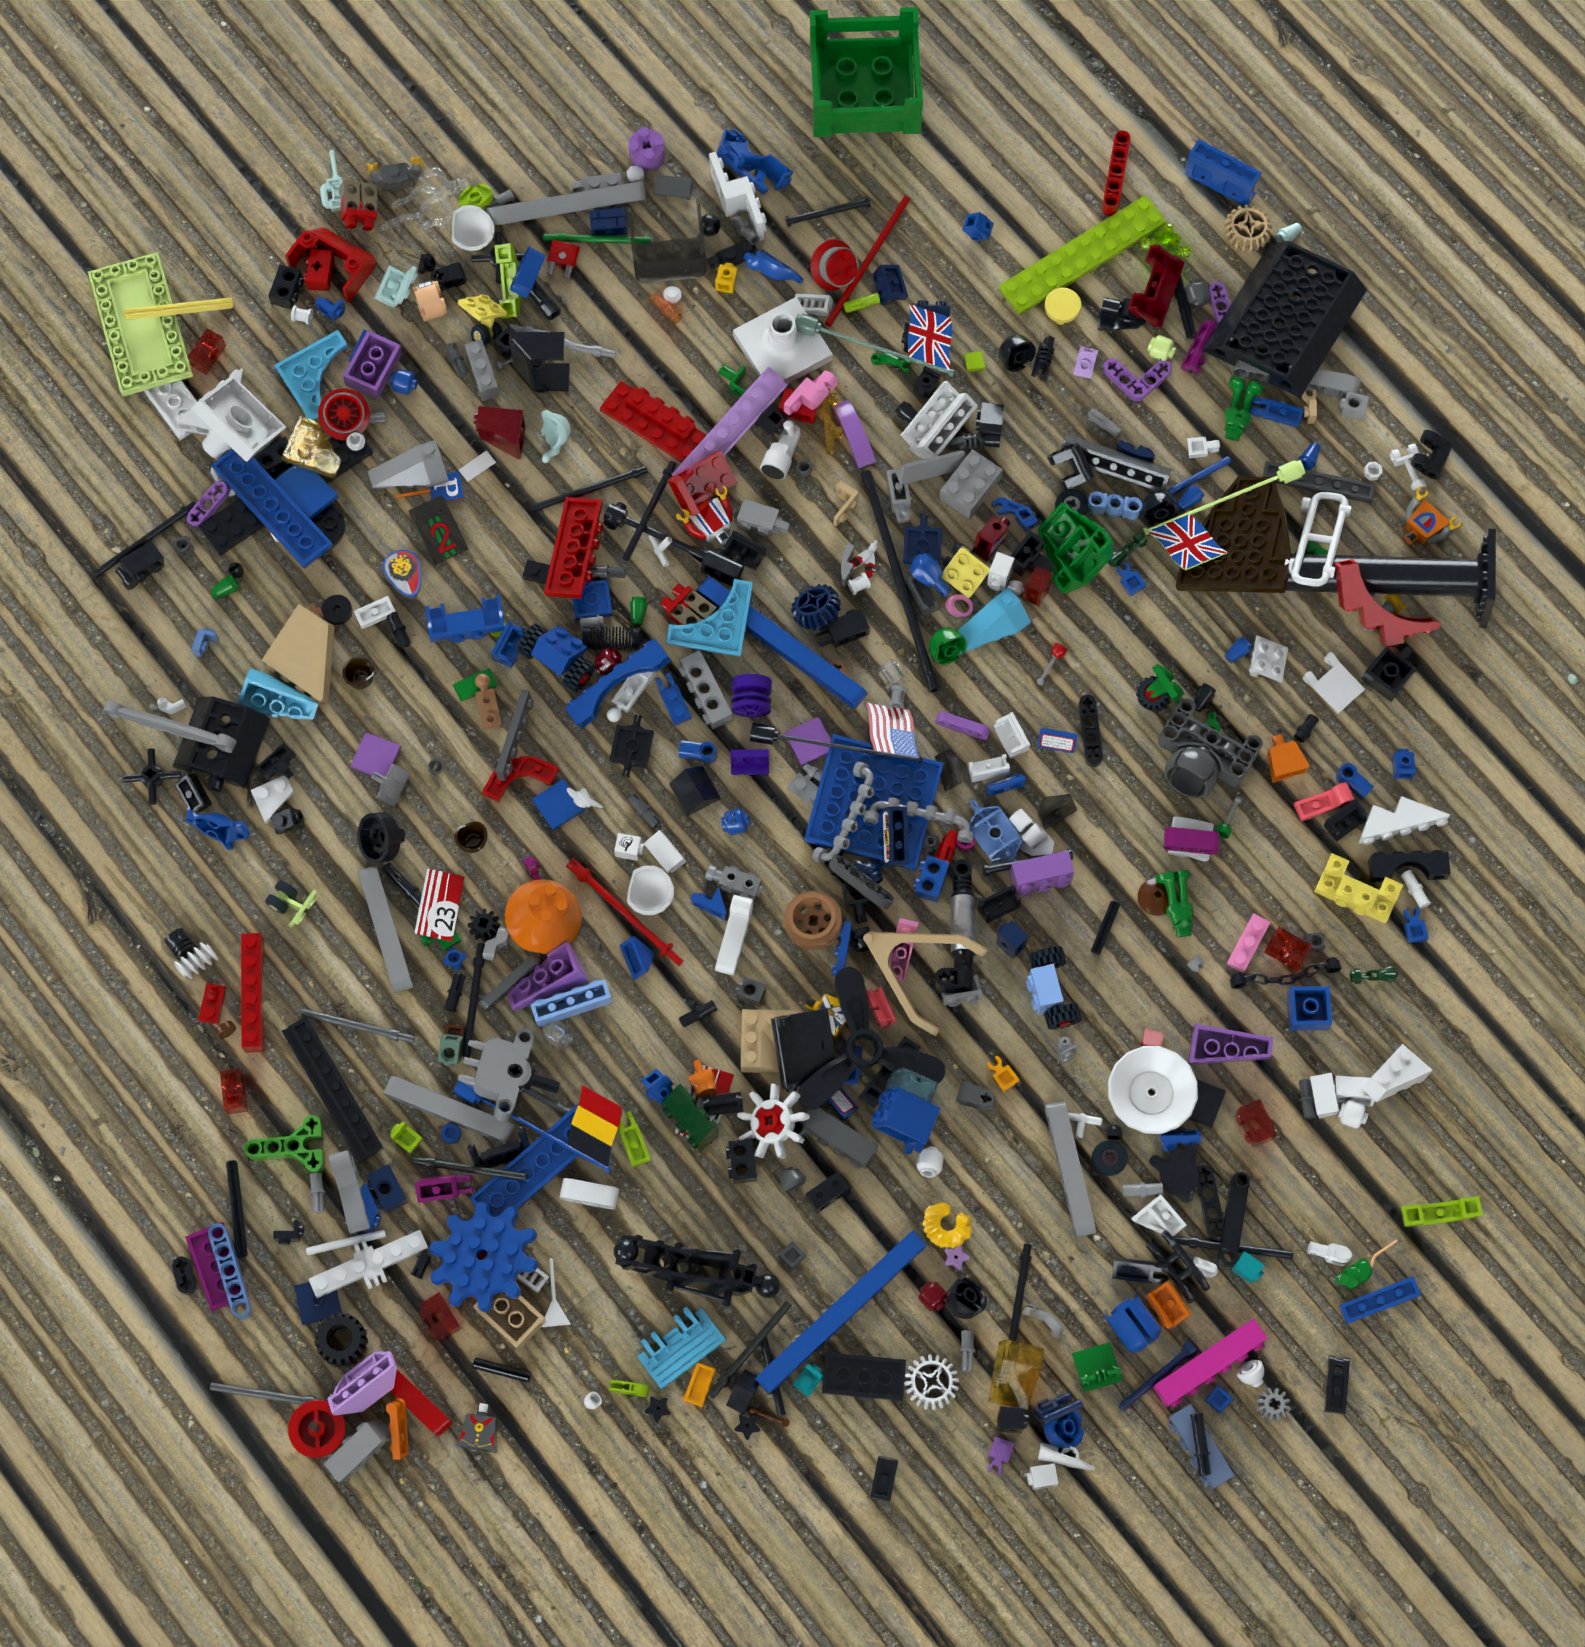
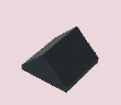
[669,766,721,816]

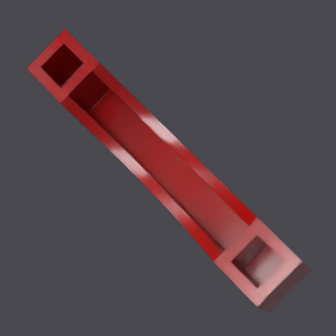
[241,933,265,1053]

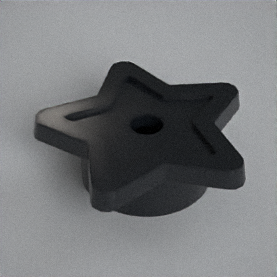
[644,1397,671,1423]
[734,1414,761,1440]

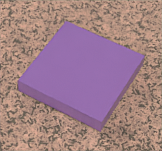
[785,717,831,767]
[350,733,401,776]

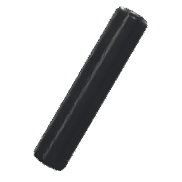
[1091,901,1120,955]
[472,1358,532,1383]

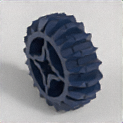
[791,584,841,630]

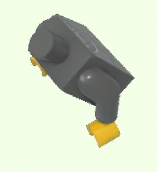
[367,156,423,191]

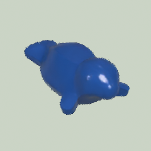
[744,250,804,284]
[186,808,250,850]

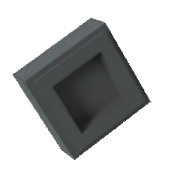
[778,1242,806,1270]

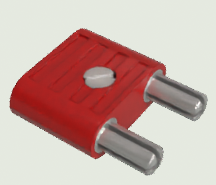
[546,240,580,279]

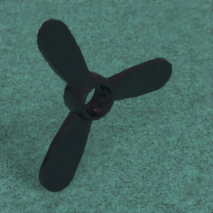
[798,967,946,1110]

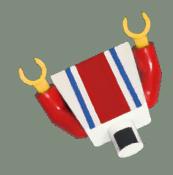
[676,485,732,545]

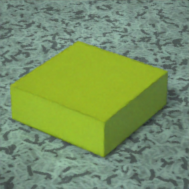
[964,351,985,373]

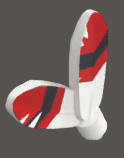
[849,540,878,579]

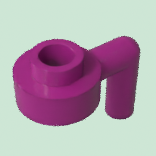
[522,856,542,880]

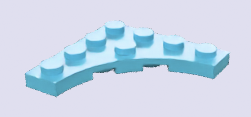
[274,330,348,425]
[666,579,753,657]

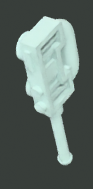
[320,150,343,212]

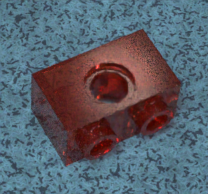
[187,328,226,375]
[1023,566,1053,607]
[1264,927,1313,972]
[220,1068,248,1115]
[1235,1099,1277,1148]
[418,1292,461,1342]

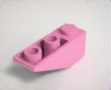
[885,918,919,982]

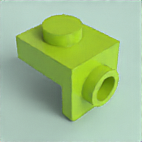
[390,1121,423,1155]

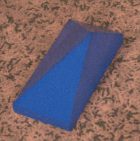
[620,936,655,980]

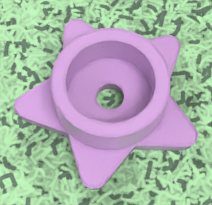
[945,1246,970,1270]

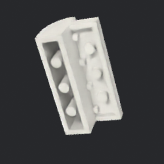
[900,381,978,459]

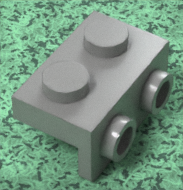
[941,975,983,1007]

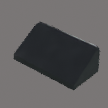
[175,773,212,813]

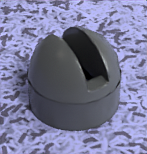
[797,461,812,477]
[428,758,444,775]

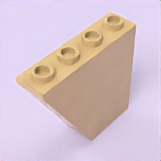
[261,604,334,704]

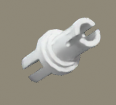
[1307,1241,1352,1266]

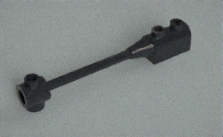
[603,502,745,586]

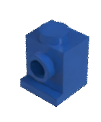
[1392,749,1416,779]

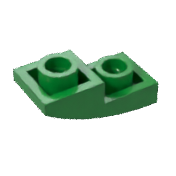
[453,668,498,702]

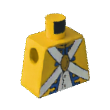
[805,994,846,1041]

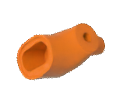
[688,1060,716,1098]

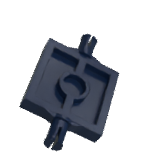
[903,515,942,565]

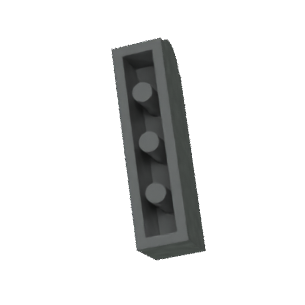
[795,1108,878,1169]

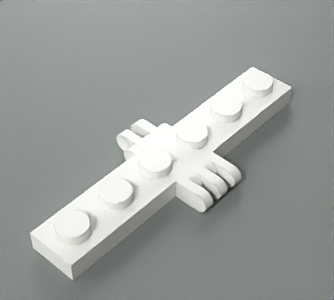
[309,1230,428,1298]

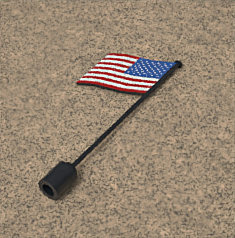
[750,703,923,764]

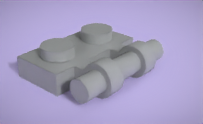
[787,763,822,808]

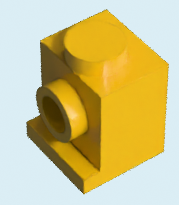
[715,263,738,294]

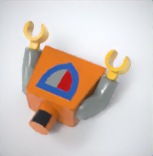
[1404,486,1463,545]

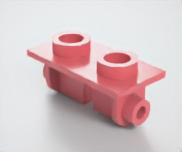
[866,986,897,1030]

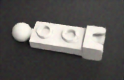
[607,672,656,722]

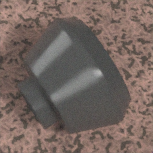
[780,1167,806,1192]

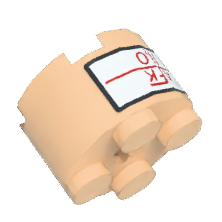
[412,281,447,322]

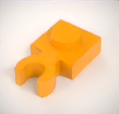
[986,1056,1020,1093]

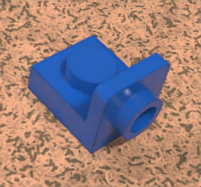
[315,296,346,321]

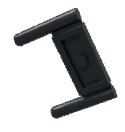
[468,1126,530,1168]

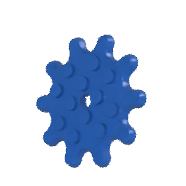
[430,1202,538,1312]

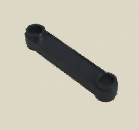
[1218,1172,1250,1267]

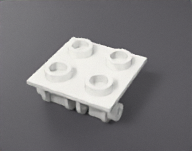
[1249,635,1288,683]

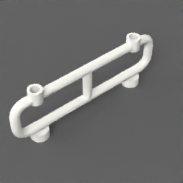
[1285,492,1352,587]

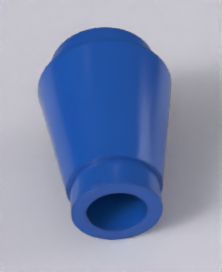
[1298,442,1321,470]
[1178,485,1205,512]
[1224,637,1253,664]

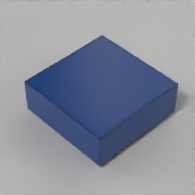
[1204,1385,1234,1414]

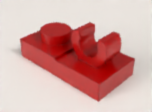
[198,983,227,1025]

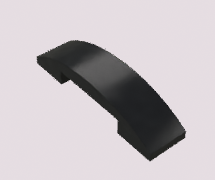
[859,1036,921,1109]

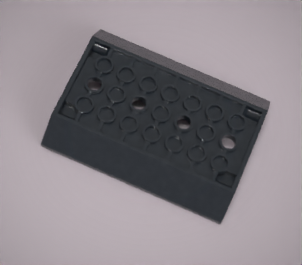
[1202,241,1367,398]

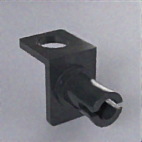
[842,883,872,924]

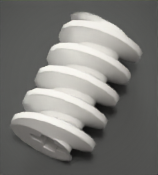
[174,942,219,982]

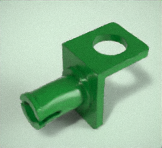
[718,364,746,398]

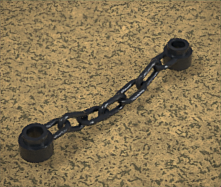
[1229,957,1342,989]

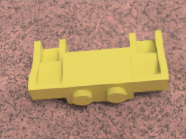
[1314,853,1403,924]

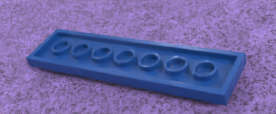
[211,449,333,569]
[469,1103,579,1217]

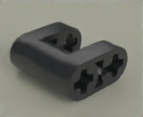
[1410,430,1452,480]
[1047,443,1094,490]

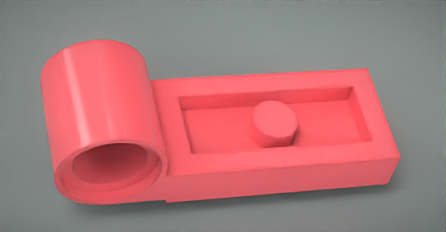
[1294,782,1355,822]

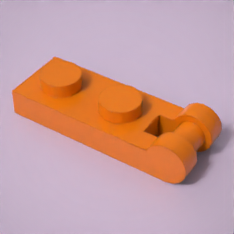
[386,1398,409,1460]

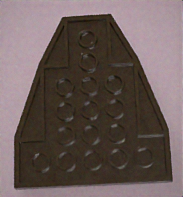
[1175,477,1292,593]

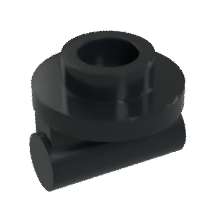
[417,253,436,274]

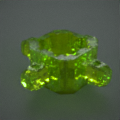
[1139,224,1191,258]

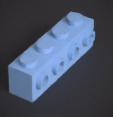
[530,979,612,1028]

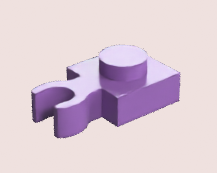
[988,1436,1015,1475]

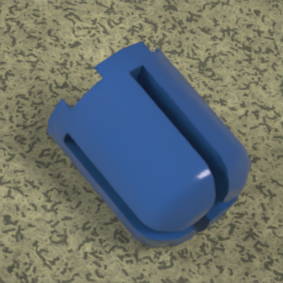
[1104,1293,1161,1352]

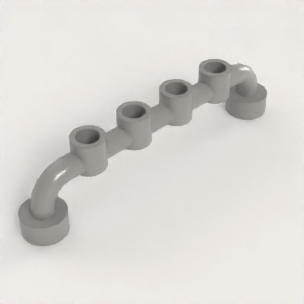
[812,762,874,864]
[863,798,974,843]

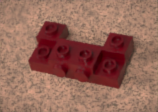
[1128,245,1185,327]

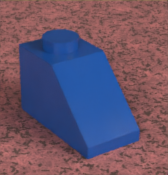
[361,1184,382,1232]

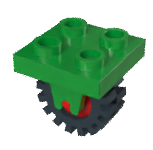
[1136,664,1185,712]

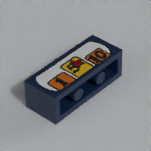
[882,806,909,866]

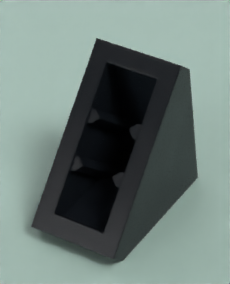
[726,1369,760,1415]

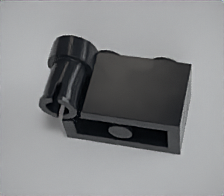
[115,541,164,590]

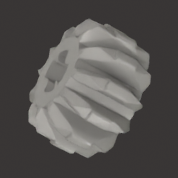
[1256,1388,1291,1423]

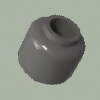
[1185,279,1211,307]

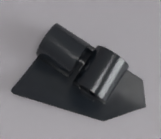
[1098,297,1147,331]

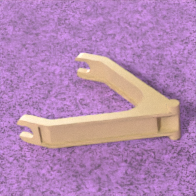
[863,931,987,1036]

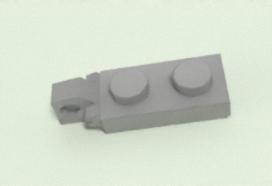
[572,172,622,193]

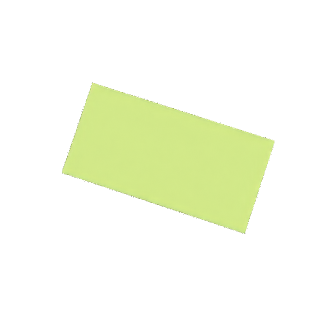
[88,252,193,397]

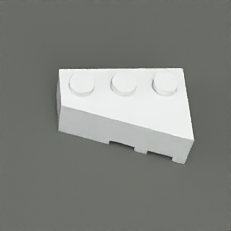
[1362,1044,1433,1102]

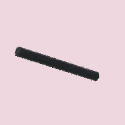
[760,1336,786,1416]

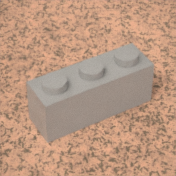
[464,339,500,401]

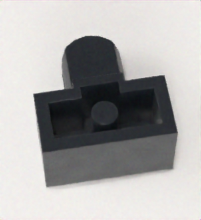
[1011,531,1053,577]

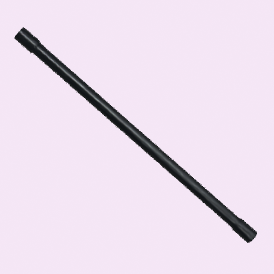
[860,470,940,693]

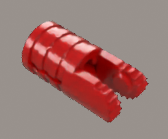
[935,830,958,867]

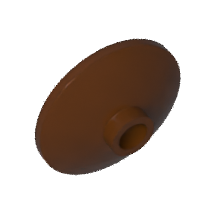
[1138,878,1169,916]

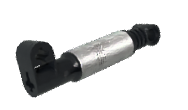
[934,859,976,993]

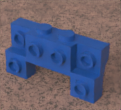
[425,594,505,643]

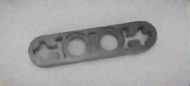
[829,855,894,909]
[479,954,542,1012]

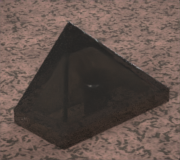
[935,749,968,792]
[1038,794,1077,830]

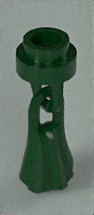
[1108,533,1148,567]
[1350,966,1398,984]

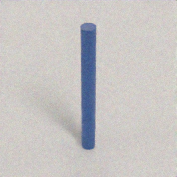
[1166,456,1231,495]

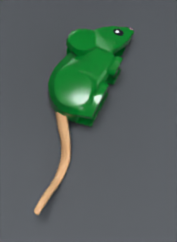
[1333,1240,1398,1290]

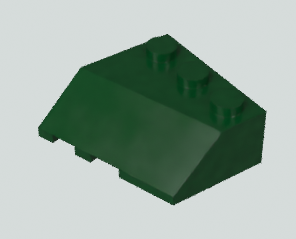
[662,1084,719,1151]

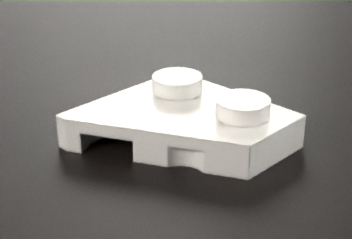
[251,776,294,824]

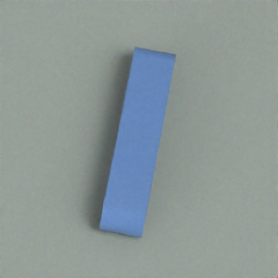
[208,1223,253,1320]

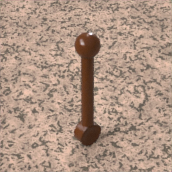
[749,1407,790,1427]

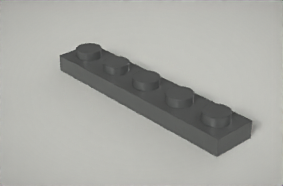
[495,690,533,782]

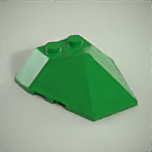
[1038,502,1114,594]

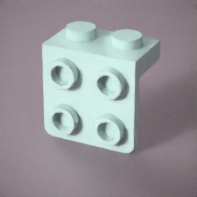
[374,265,417,308]

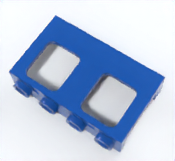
[1185,139,1262,206]

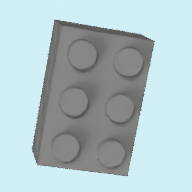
[939,449,1003,519]

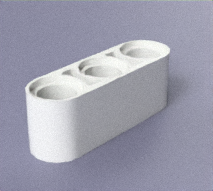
[559,1178,620,1209]

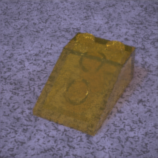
[988,1339,1045,1410]

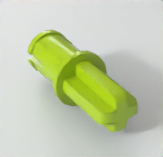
[843,292,880,313]

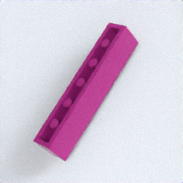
[1152,1318,1268,1408]

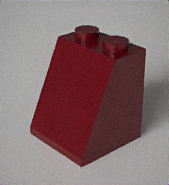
[474,406,526,459]

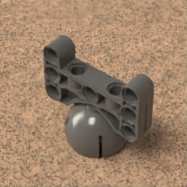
[1158,698,1263,798]

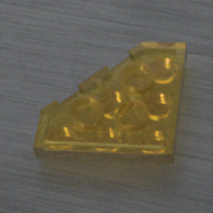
[281,416,341,478]

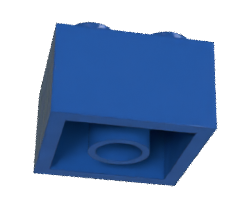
[1287,986,1332,1031]

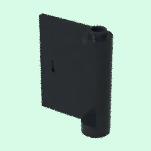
[771,1008,836,1092]

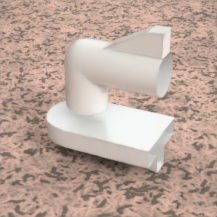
[1193,1256,1218,1278]

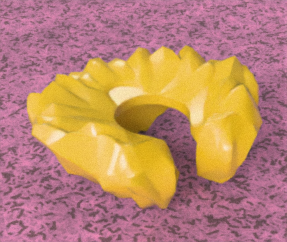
[922,1202,972,1249]

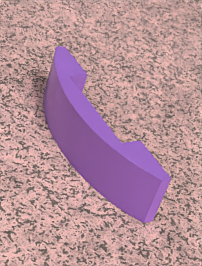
[832,400,876,470]

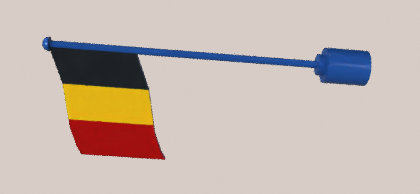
[454,1081,622,1173]

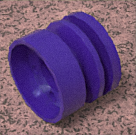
[731,674,772,718]

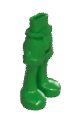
[1224,376,1263,441]
[1155,870,1193,938]

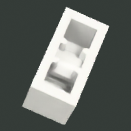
[987,552,1015,591]

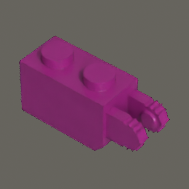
[415,1174,475,1203]

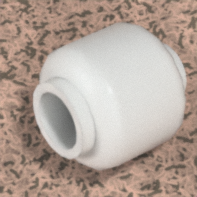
[1337,1100,1369,1129]
[916,1146,944,1178]

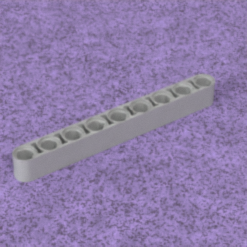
[486,181,647,226]

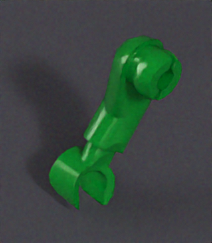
[871,353,911,373]

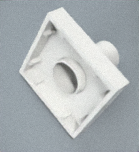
[733,297,833,384]
[191,375,286,462]

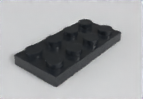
[822,1352,906,1401]

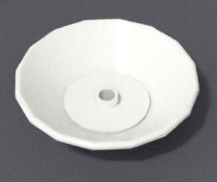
[1108,1046,1198,1134]

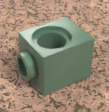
[438,1034,463,1066]

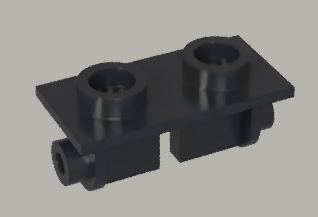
[702,1092,744,1116]

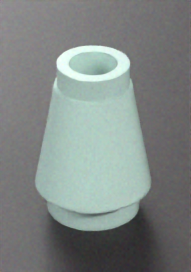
[1275,223,1302,242]

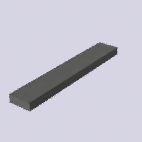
[1262,461,1375,504]

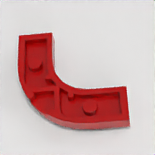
[482,756,559,803]

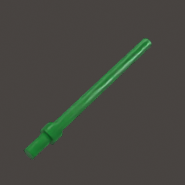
[543,232,652,244]

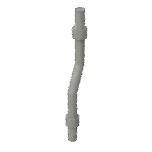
[510,324,616,358]

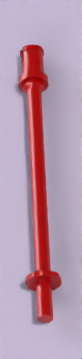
[566,858,684,966]

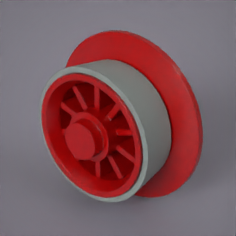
[318,388,370,440]

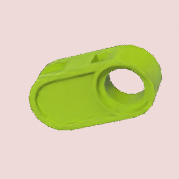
[608,1380,649,1397]

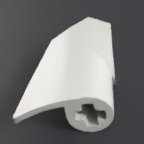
[995,809,1055,856]
[1038,1443,1095,1470]

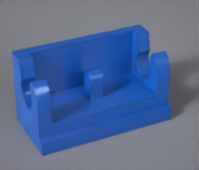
[491,621,525,668]

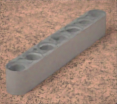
[1233,360,1361,398]
[358,865,413,993]
[383,1076,515,1144]
[1044,1101,1096,1237]

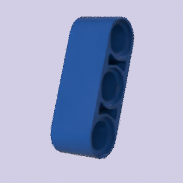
[509,246,546,299]

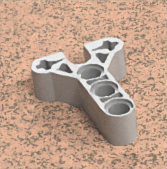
[329,1150,370,1234]

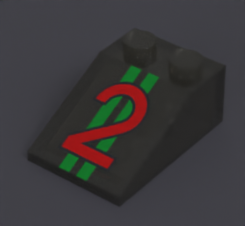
[409,495,468,565]

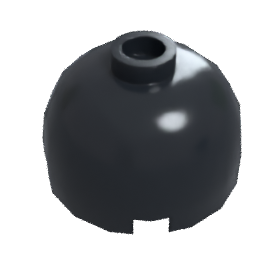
[999,334,1036,372]
[1142,490,1180,526]
[946,1277,987,1319]

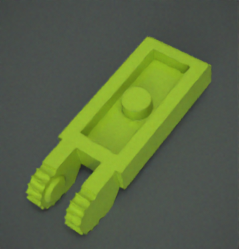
[619,1111,651,1168]

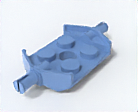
[968,799,1023,864]

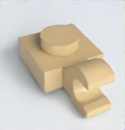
[1302,390,1317,424]

